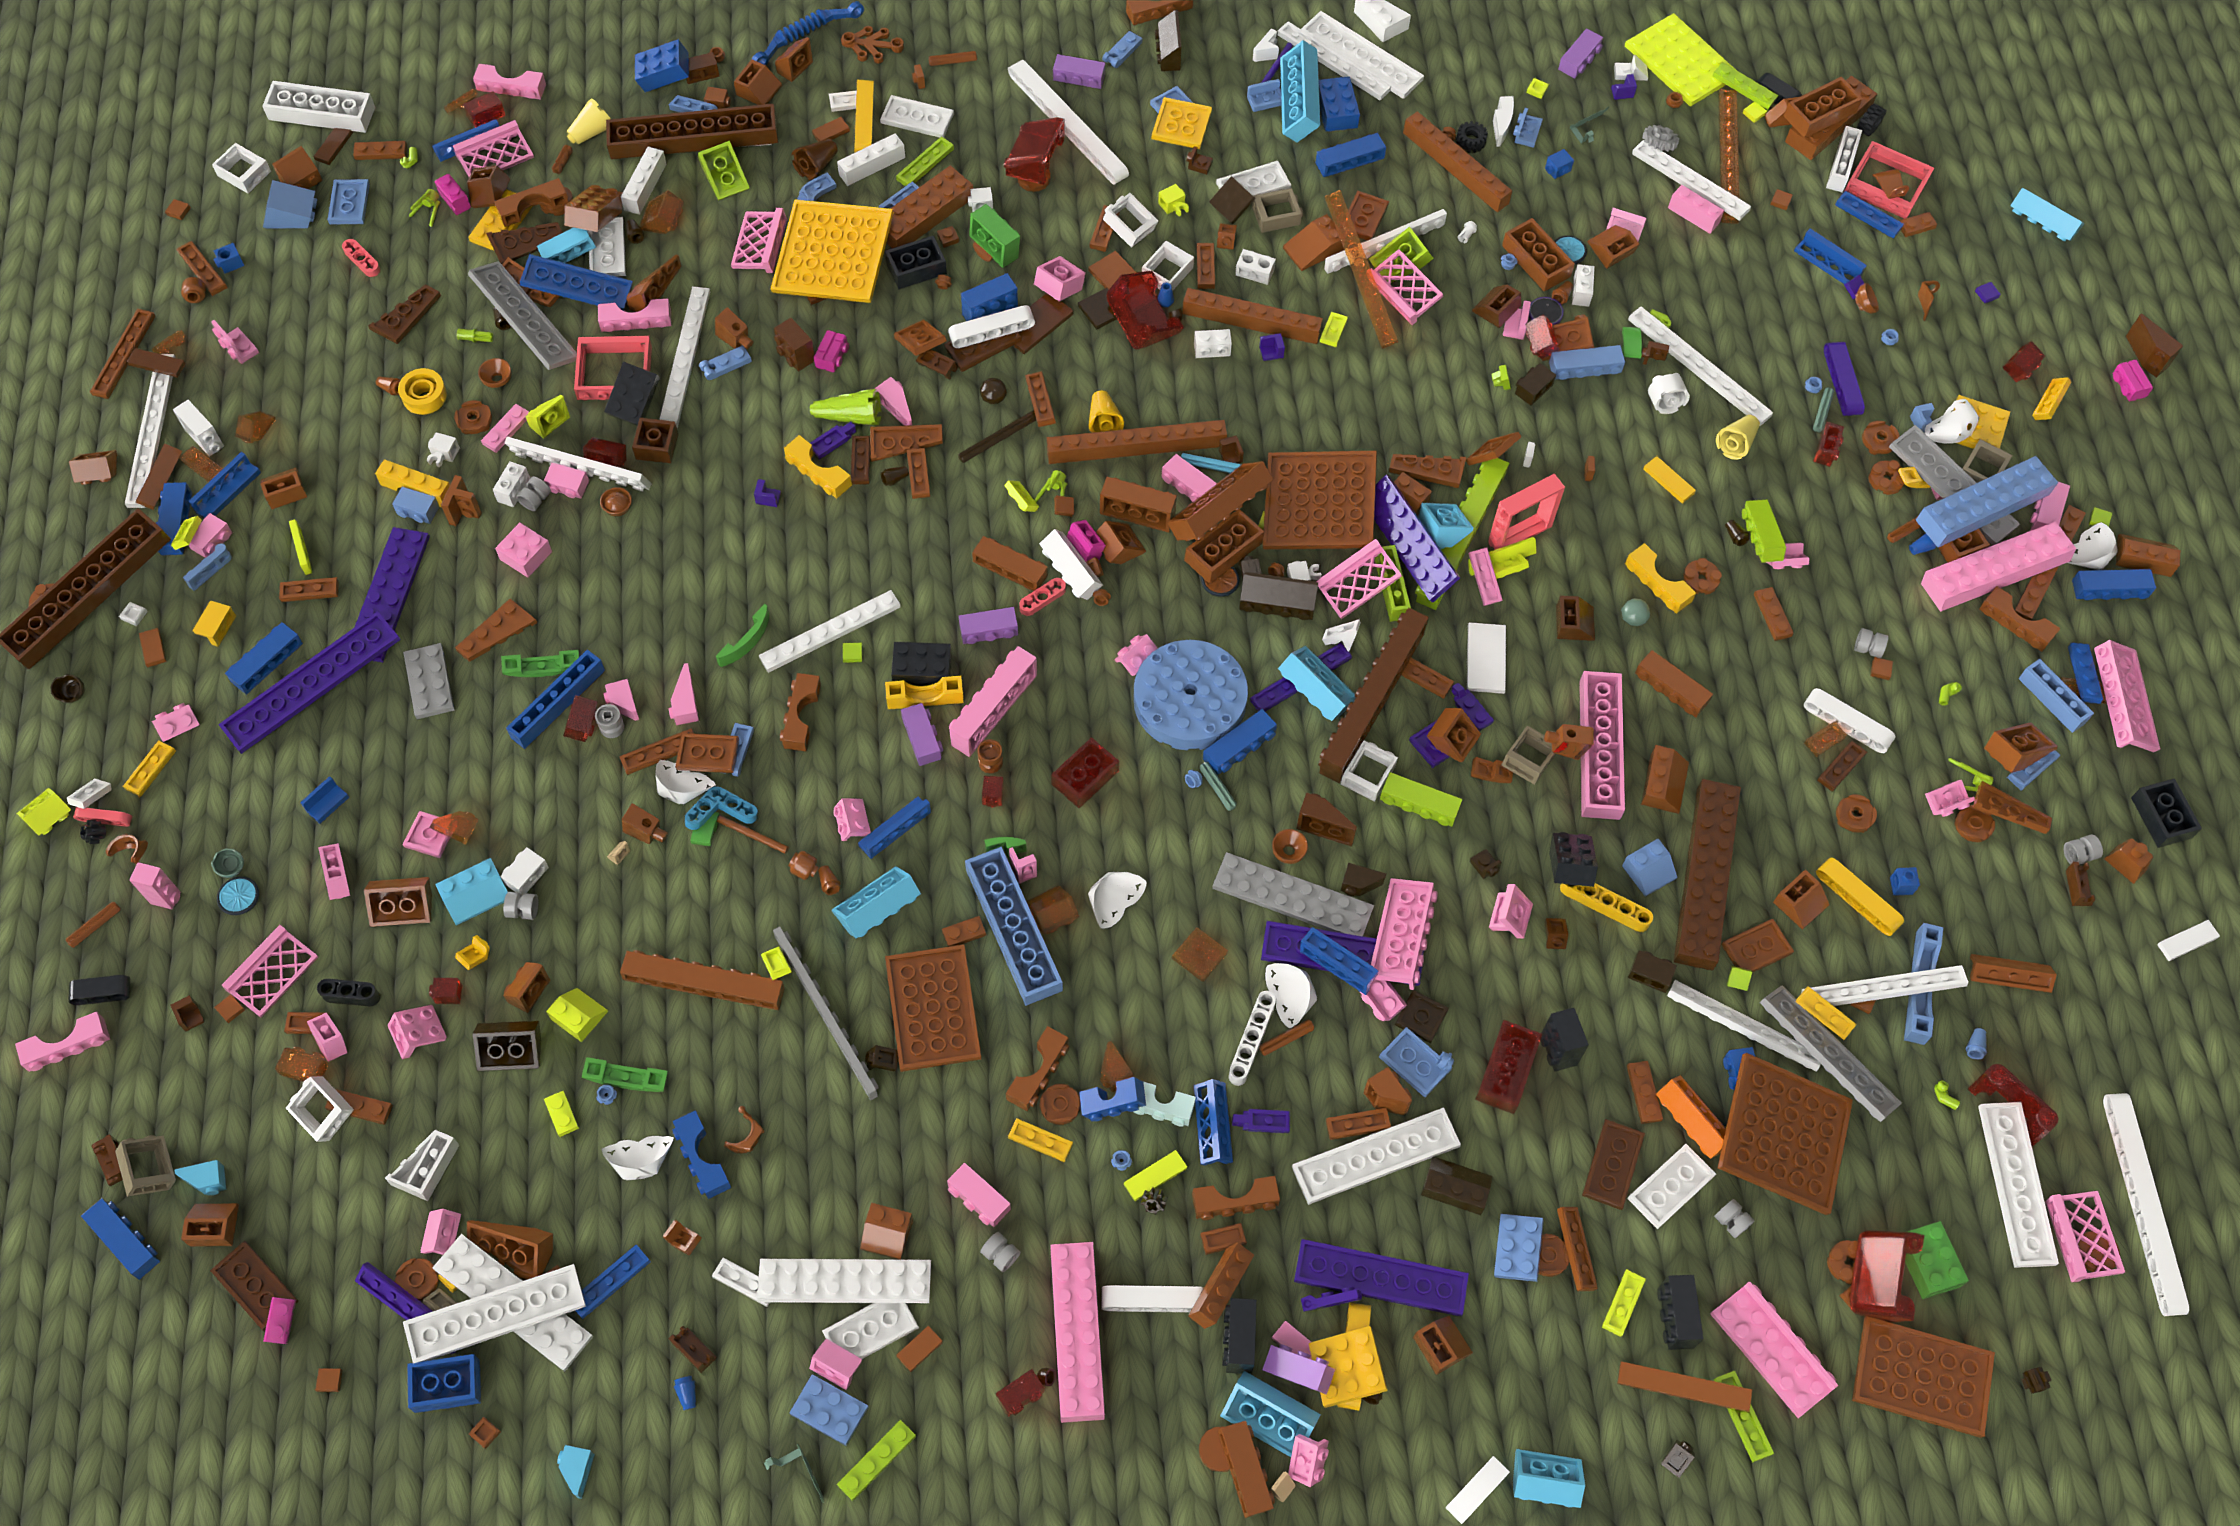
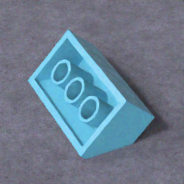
[2010,188,2085,242]
[1278,646,1356,721]
[832,866,921,938]
[1220,1371,1321,1457]

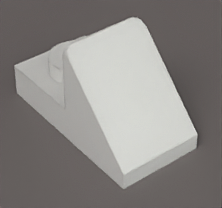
[1253,28,1279,62]
[1614,55,1648,80]
[1322,620,1361,652]

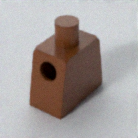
[715,307,753,349]
[622,803,668,844]
[2104,838,2153,884]

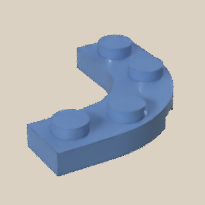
[797,172,837,202]

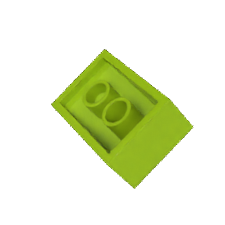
[698,141,750,201]
[1369,227,1434,283]

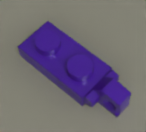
[810,422,856,460]
[1451,683,1494,731]
[1232,1109,1290,1133]
[1301,1287,1362,1312]

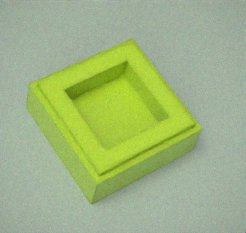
[2089,507,2112,527]
[843,643,862,663]
[1727,966,1752,991]

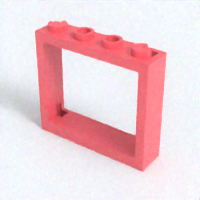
[1844,141,1934,219]
[574,336,652,401]
[1488,474,1565,550]

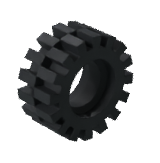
[1857,103,1887,137]
[1456,121,1488,153]

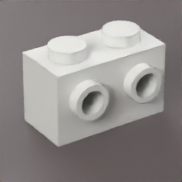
[1194,329,1232,358]
[501,847,549,896]

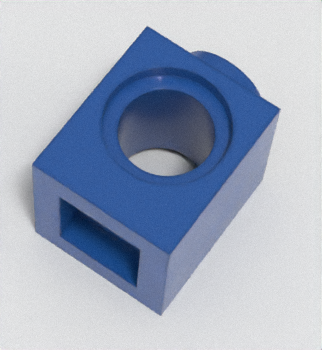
[1545,149,1574,179]
[214,243,244,273]
[1890,867,1920,895]

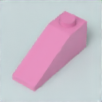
[875,377,912,426]
[669,663,699,725]
[318,843,350,900]

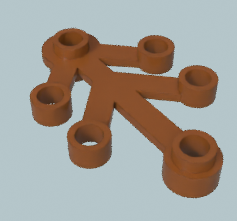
[841,26,904,64]

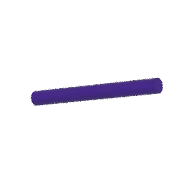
[1261,42,1293,83]

